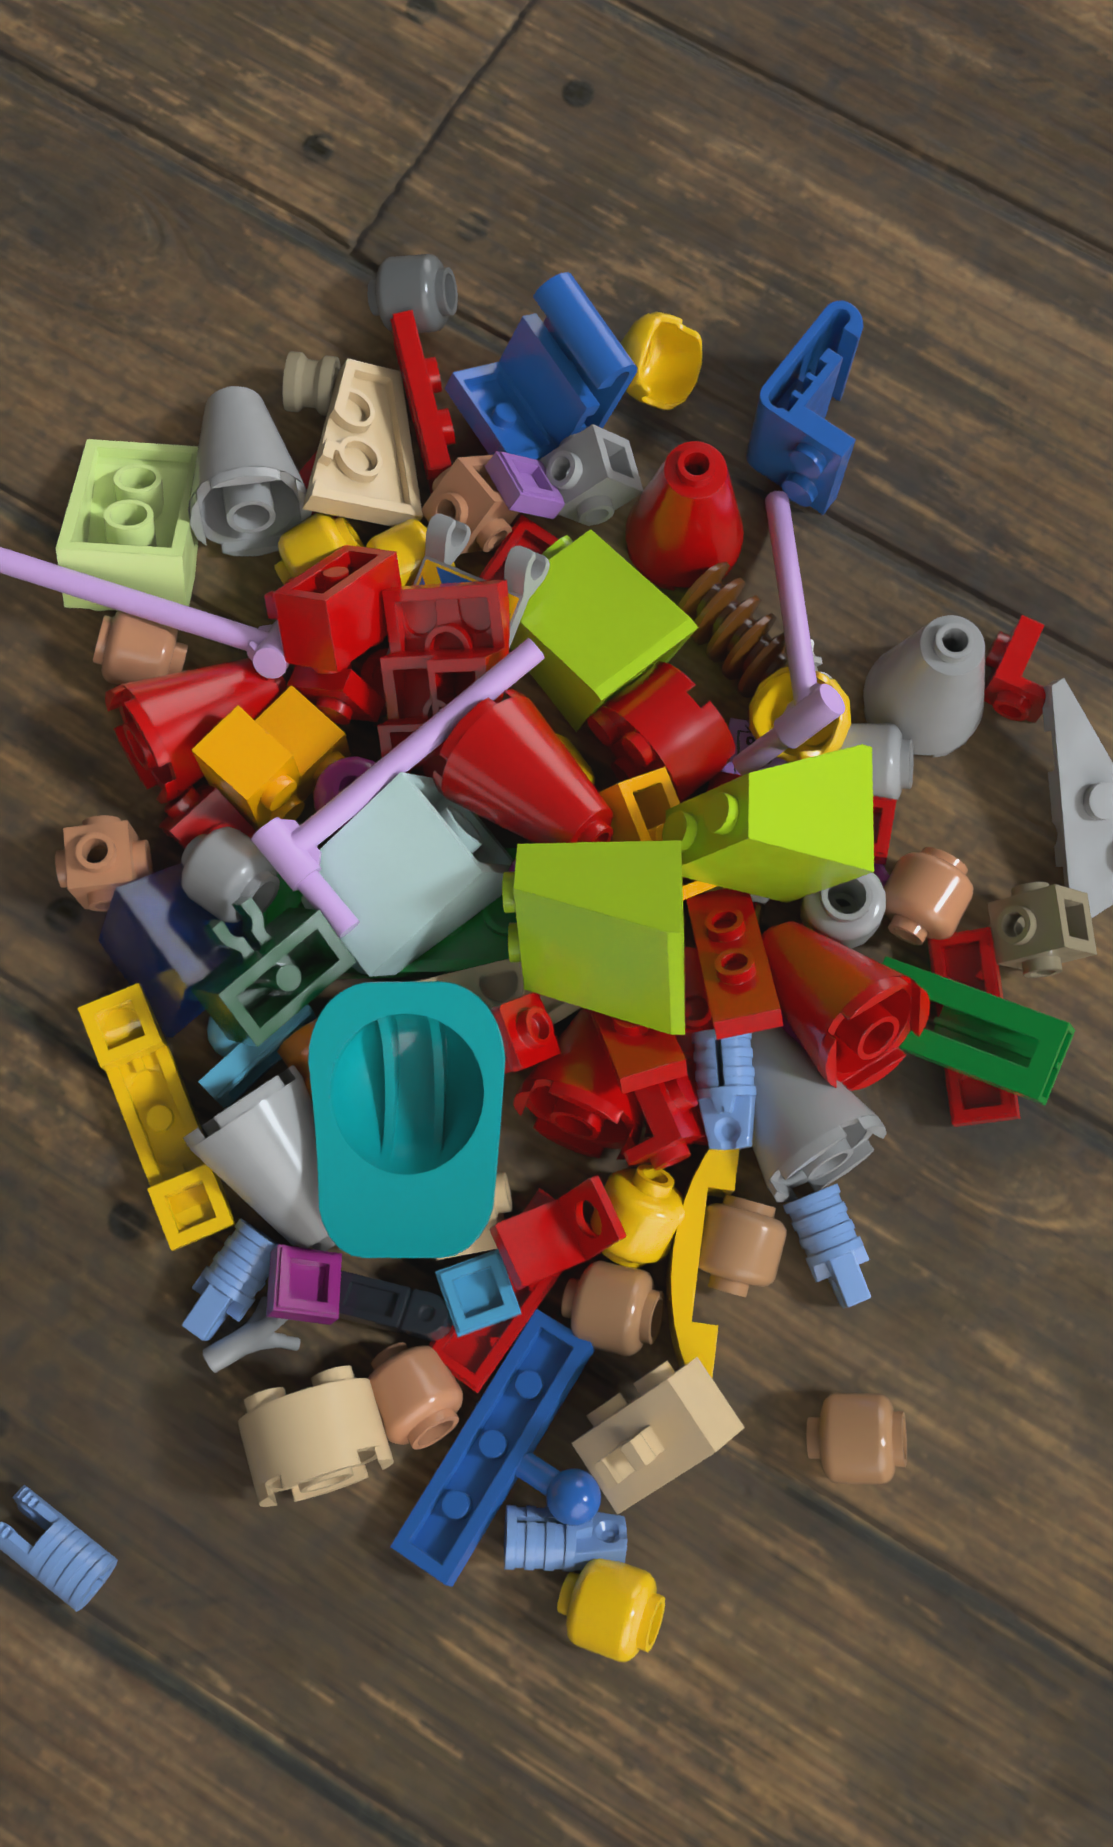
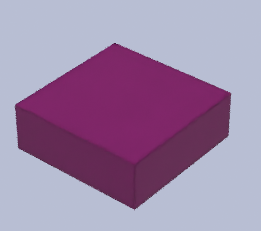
[266,1244,342,1325]

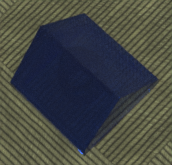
[98,863,249,1038]

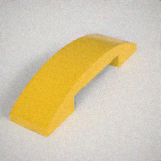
[78,983,235,1251]
[666,1148,739,1378]

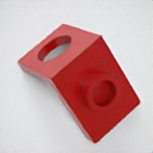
[490,1175,626,1290]

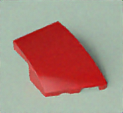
[377,579,510,773]

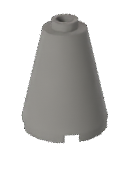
[188,386,312,556]
[863,615,985,758]
[750,1027,887,1202]
[183,1065,336,1251]

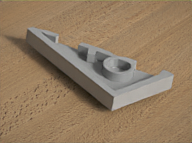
[1042,678,1113,919]

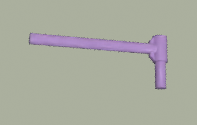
[733,491,845,776]
[0,547,289,679]
[251,638,545,938]

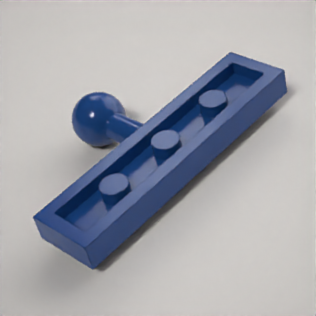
[390,1309,601,1587]

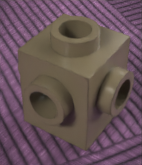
[988,882,1097,978]

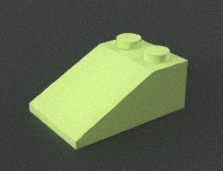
[56,439,198,611]

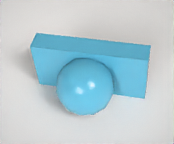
[198,1004,317,1108]

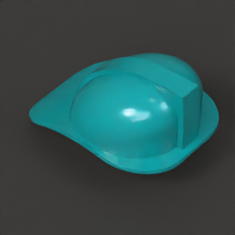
[308,981,505,1258]

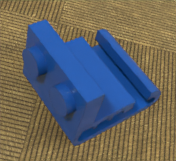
[445,272,637,460]
[746,301,863,515]

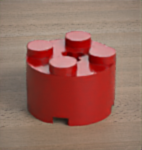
[587,661,736,804]

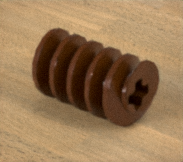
[678,562,789,698]

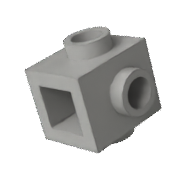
[540,424,644,526]

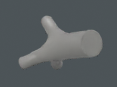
[203,1296,301,1373]

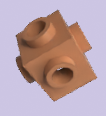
[422,455,519,554]
[55,815,153,912]

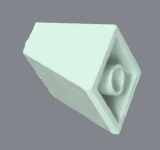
[301,772,514,977]

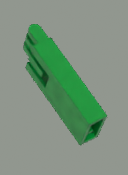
[877,956,1076,1106]

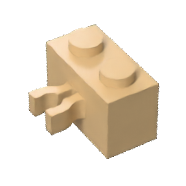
[572,1357,745,1515]

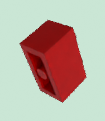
[264,545,402,674]

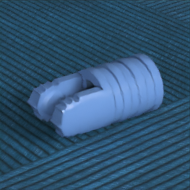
[0,1485,118,1612]

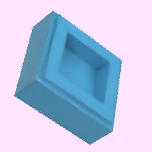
[435,1249,522,1338]

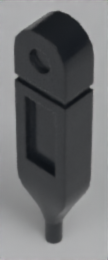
[339,1270,453,1341]

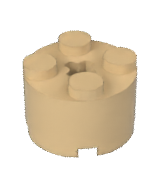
[238,1365,394,1507]

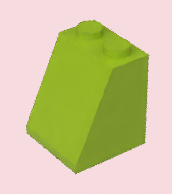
[510,529,698,732]
[662,744,874,903]
[502,840,685,1035]

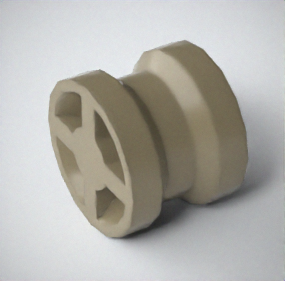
[283,351,340,416]

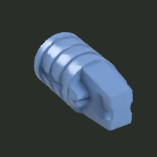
[692,1029,757,1150]
[783,1183,871,1308]
[182,1218,279,1341]
[504,1505,627,1572]

